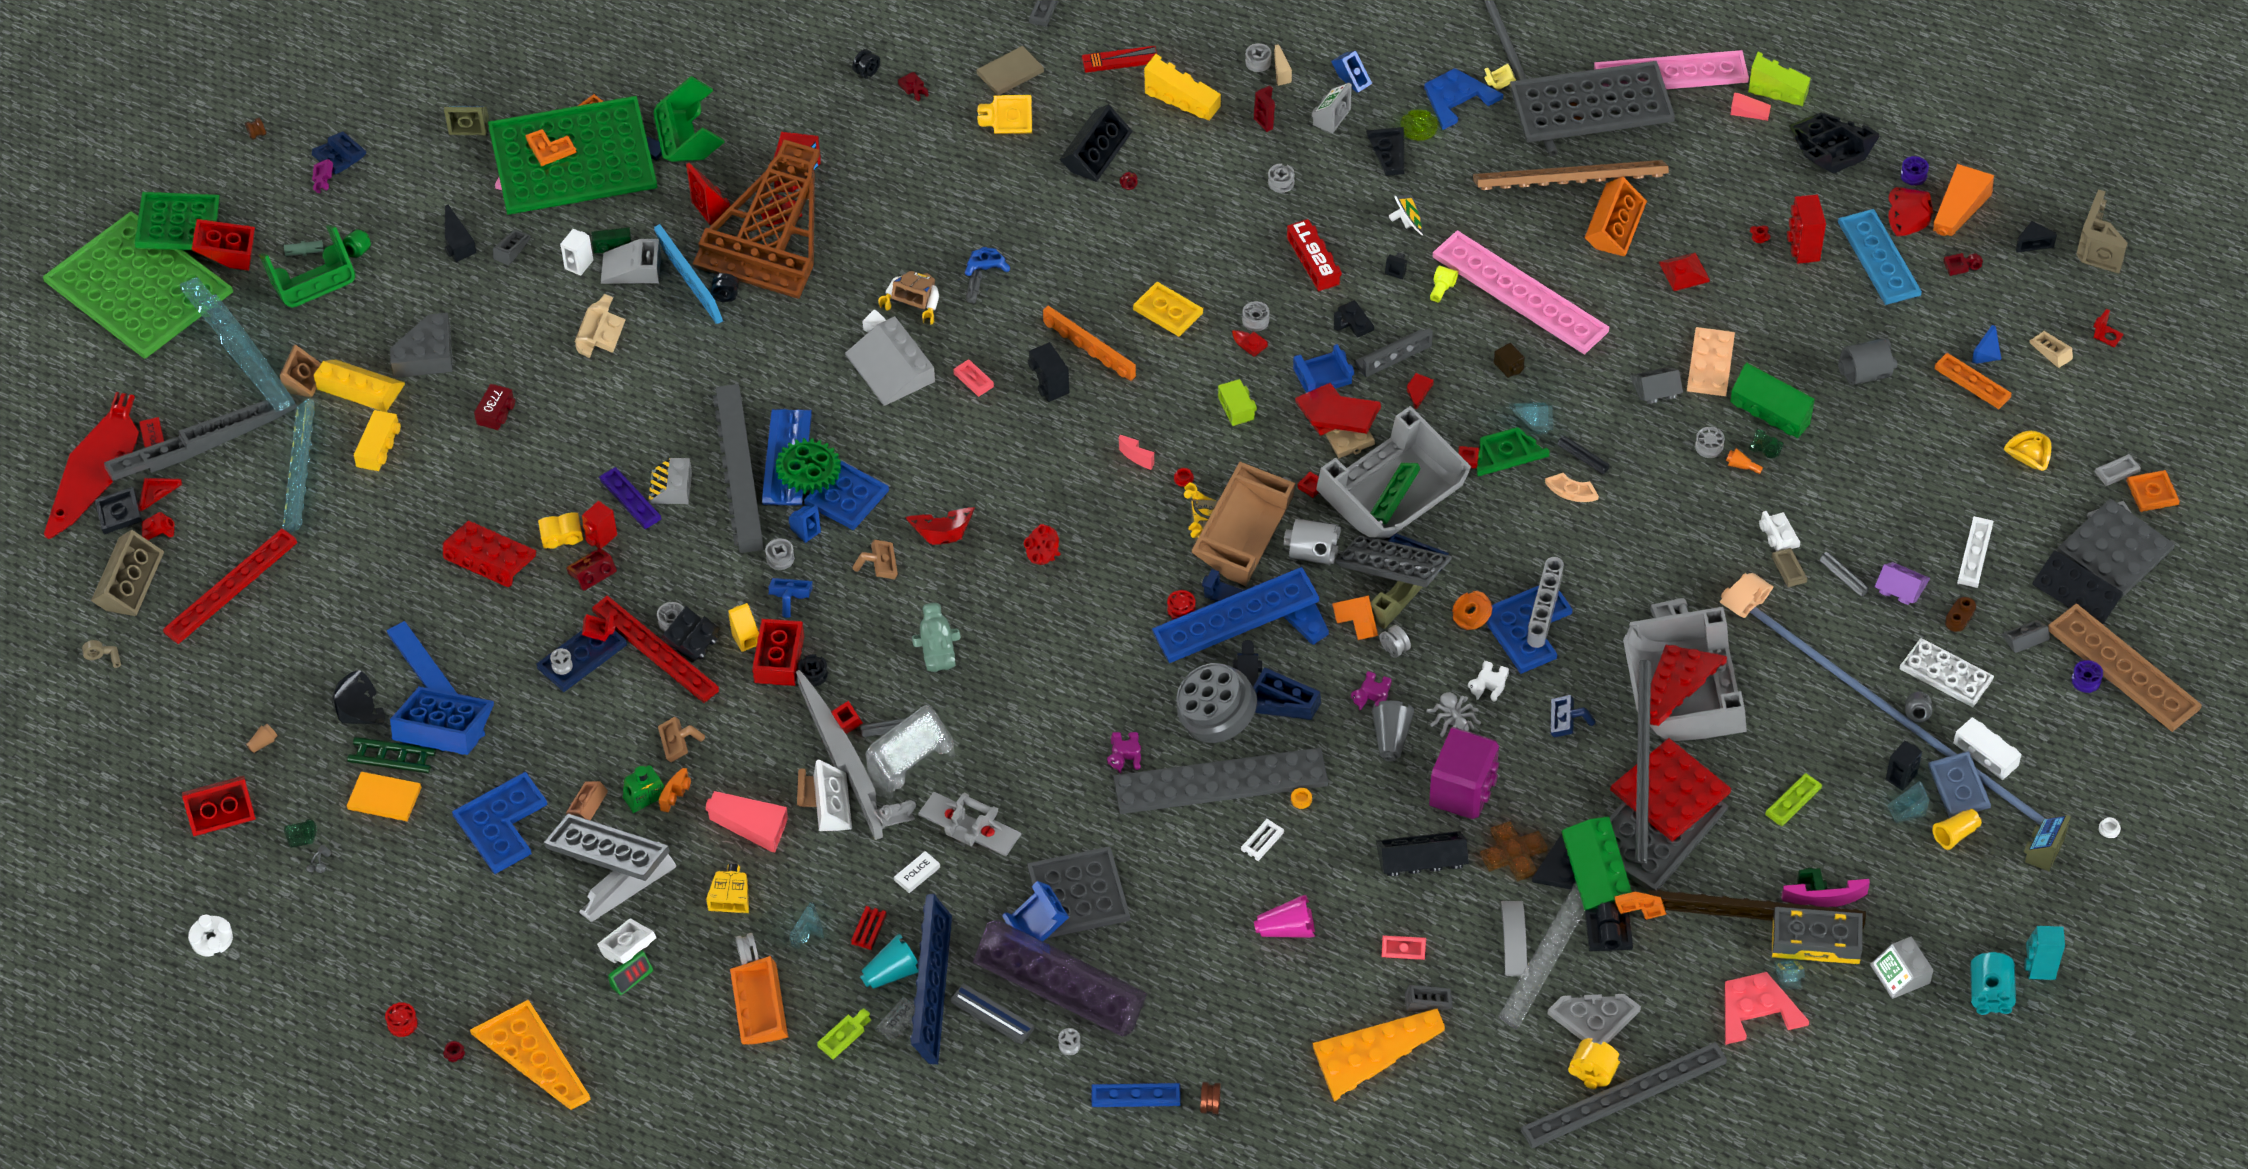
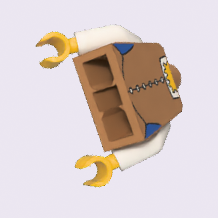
[878,271,939,325]

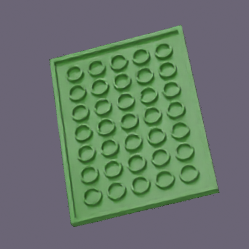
[43,211,233,359]

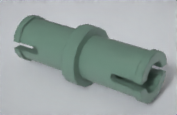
[284,240,324,257]

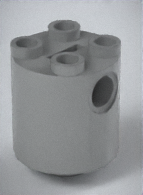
[1284,518,1341,565]

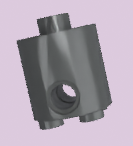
[1838,339,1897,386]

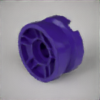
[1900,156,1929,186]
[2072,660,2103,693]

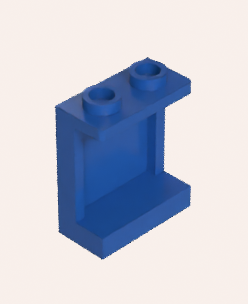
[1293,344,1354,393]
[1002,881,1069,951]

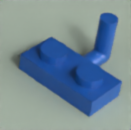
[769,578,813,618]

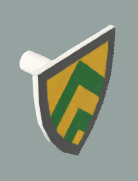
[1389,195,1424,235]

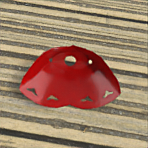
[1888,187,1933,236]
[905,507,975,545]

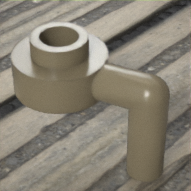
[82,640,121,668]

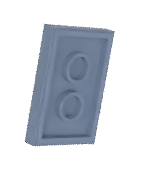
[1928,751,1991,818]

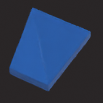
[1972,325,2001,364]

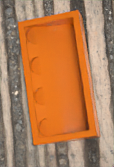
[730,956,788,1044]

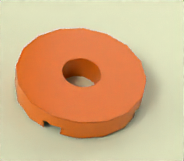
[1452,591,1492,630]

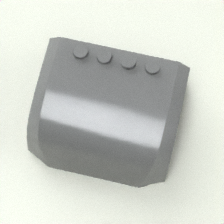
[1316,406,1471,539]
[1623,607,1747,741]

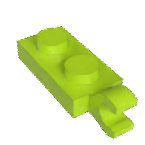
[817,1008,871,1060]

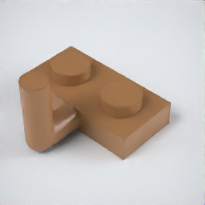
[852,540,898,579]

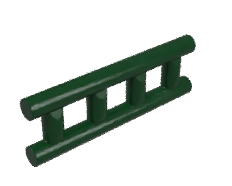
[347,737,436,773]

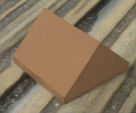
[280,345,321,397]

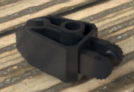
[1233,640,1262,686]

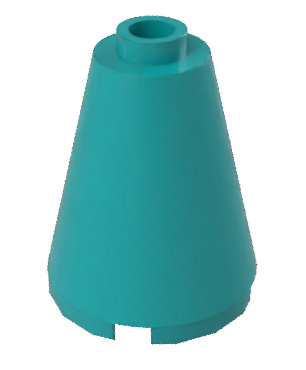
[860,933,919,989]

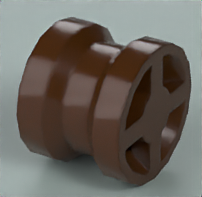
[245,117,266,140]

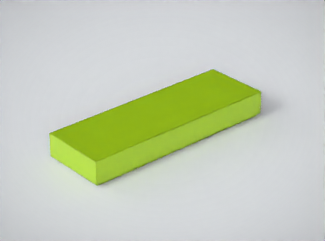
[1765,773,1822,827]

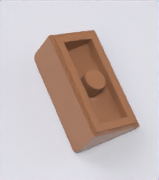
[566,781,608,820]

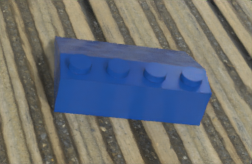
[390,687,494,755]

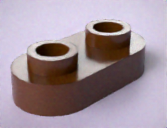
[1945,597,1976,632]

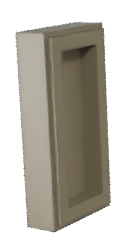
[1772,548,1807,587]

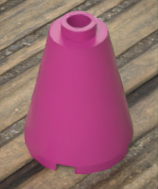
[1254,895,1315,938]

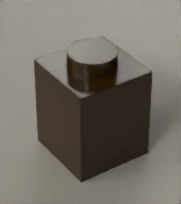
[1494,342,1525,378]

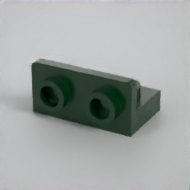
[591,227,631,253]

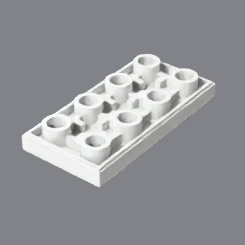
[1900,638,1994,707]

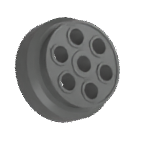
[1177,663,1257,743]

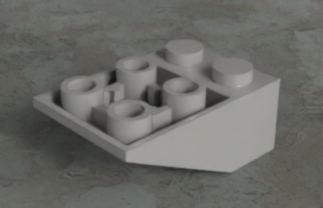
[601,239,661,284]

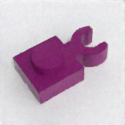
[312,159,333,194]

